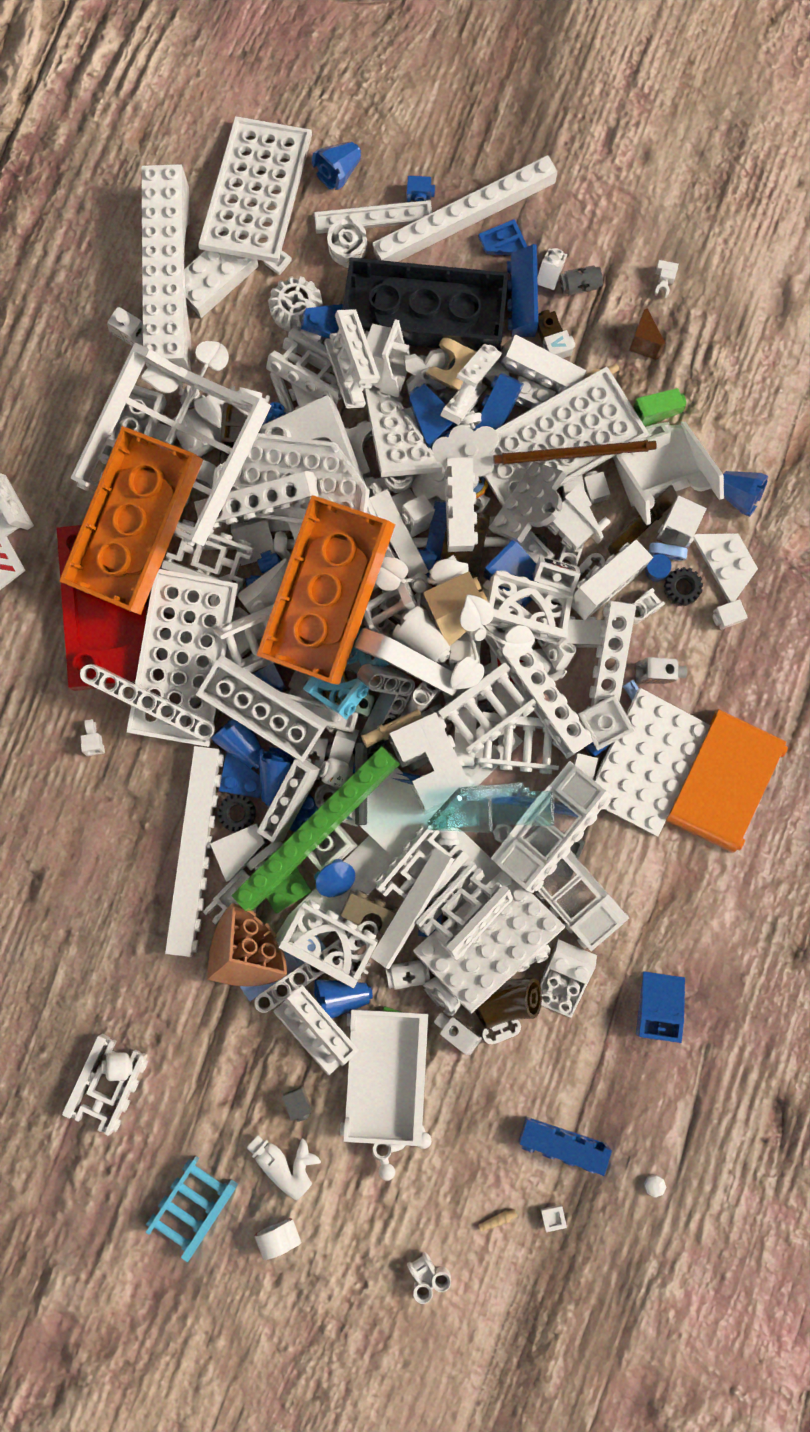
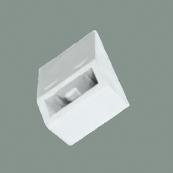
[540,939,597,1018]

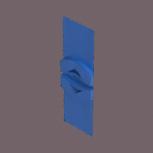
[426,501,447,561]

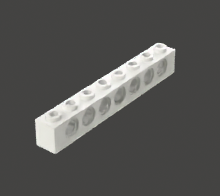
[483,604,593,759]

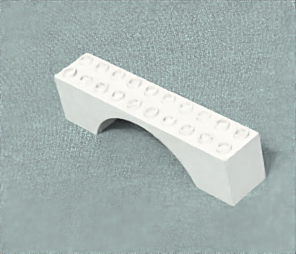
[142,164,192,372]

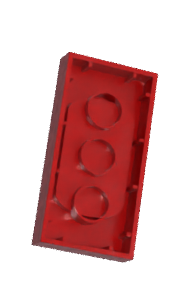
[56,525,155,691]

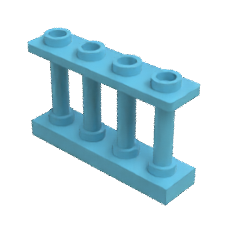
[146,1156,238,1262]

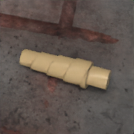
[479,1209,518,1231]

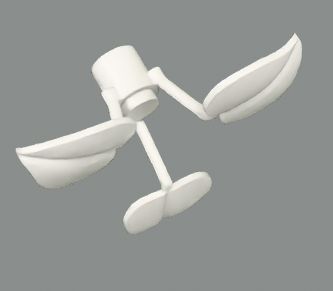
[141,341,229,428]
[375,557,468,626]
[451,595,535,689]

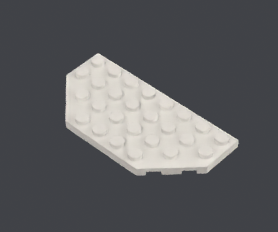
[212,433,370,523]

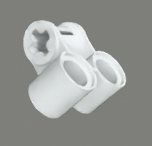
[407,1252,451,1304]

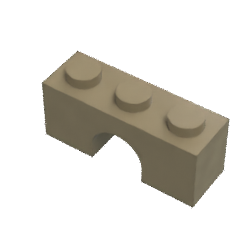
[340,890,399,935]

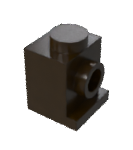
[537,310,563,344]

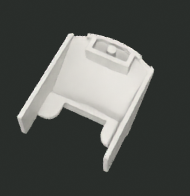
[613,422,724,525]

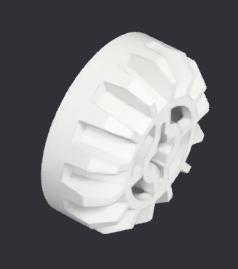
[268,276,323,332]

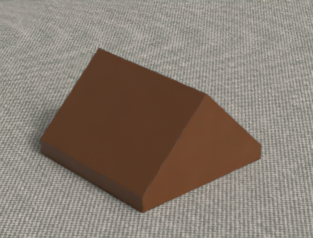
[629,308,666,360]

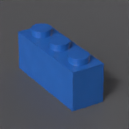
[473,373,524,430]

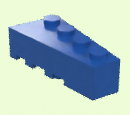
[519,1116,612,1176]

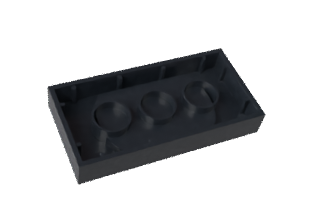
[342,257,508,352]

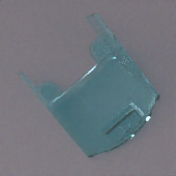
[427,783,555,832]

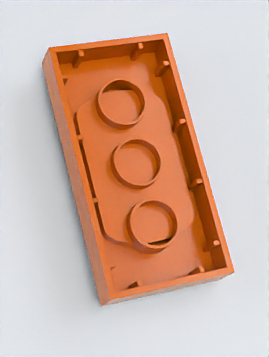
[59,426,203,615]
[257,495,396,685]

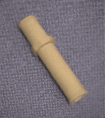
[361,709,423,748]

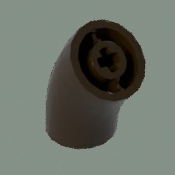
[475,978,542,1030]

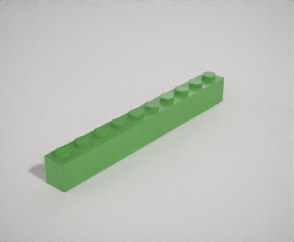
[231,747,400,911]

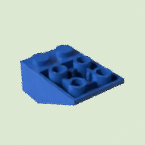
[635,971,685,1043]

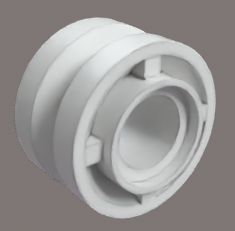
[385,475,413,493]

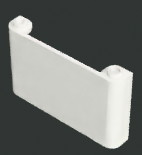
[340,1009,428,1146]

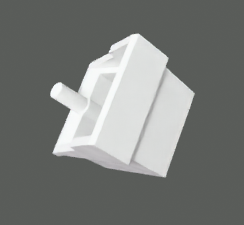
[365,319,410,397]
[547,483,611,551]

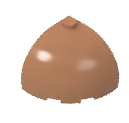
[207,903,287,986]

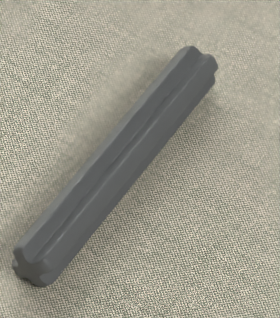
[355,743,368,825]

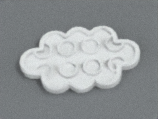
[412,425,499,502]

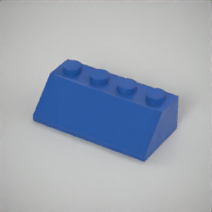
[507,244,538,337]

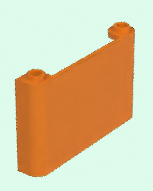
[666,709,788,853]

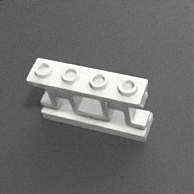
[324,310,380,408]
[266,328,342,405]
[161,519,256,594]
[375,822,469,912]
[416,862,513,960]
[62,1034,148,1136]

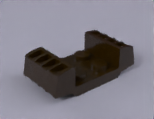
[440,513,490,581]

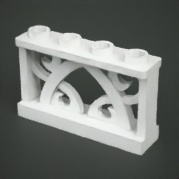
[487,571,574,646]
[279,900,379,988]

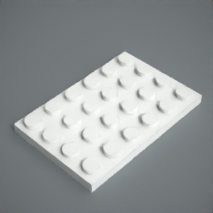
[594,688,710,836]
[413,870,565,1014]

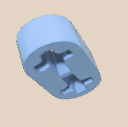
[648,543,688,561]

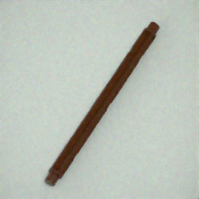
[493,440,657,465]

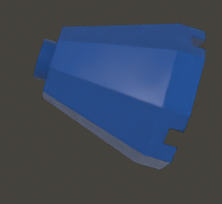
[311,142,361,190]
[723,471,768,517]

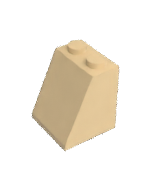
[423,571,488,646]

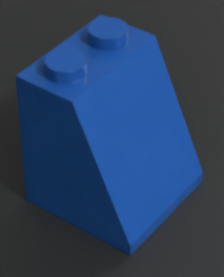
[409,384,457,450]
[483,540,539,608]

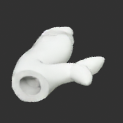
[247,1135,321,1201]

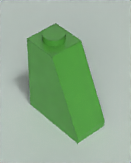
[633,388,686,427]

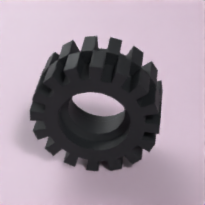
[664,567,703,606]
[217,794,256,832]

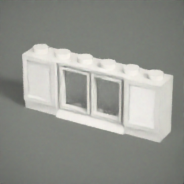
[491,761,613,893]
[525,825,629,951]

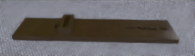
[606,485,678,556]

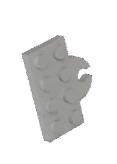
[489,462,567,543]

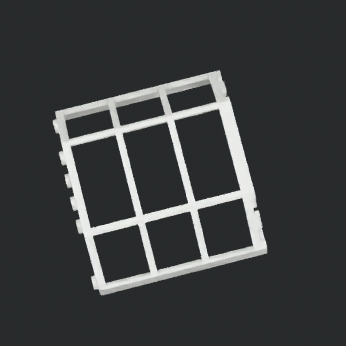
[71,343,271,546]

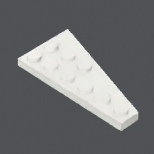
[363,386,443,477]

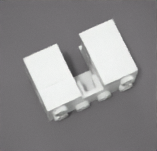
[389,712,474,815]

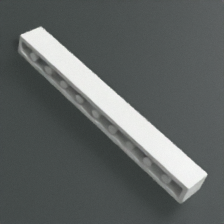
[372,155,557,262]
[165,746,224,957]

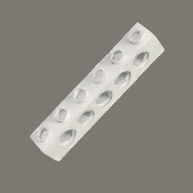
[194,471,319,529]
[587,600,636,709]

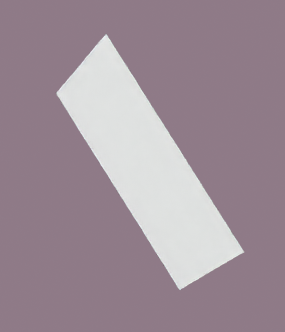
[349,768,503,913]

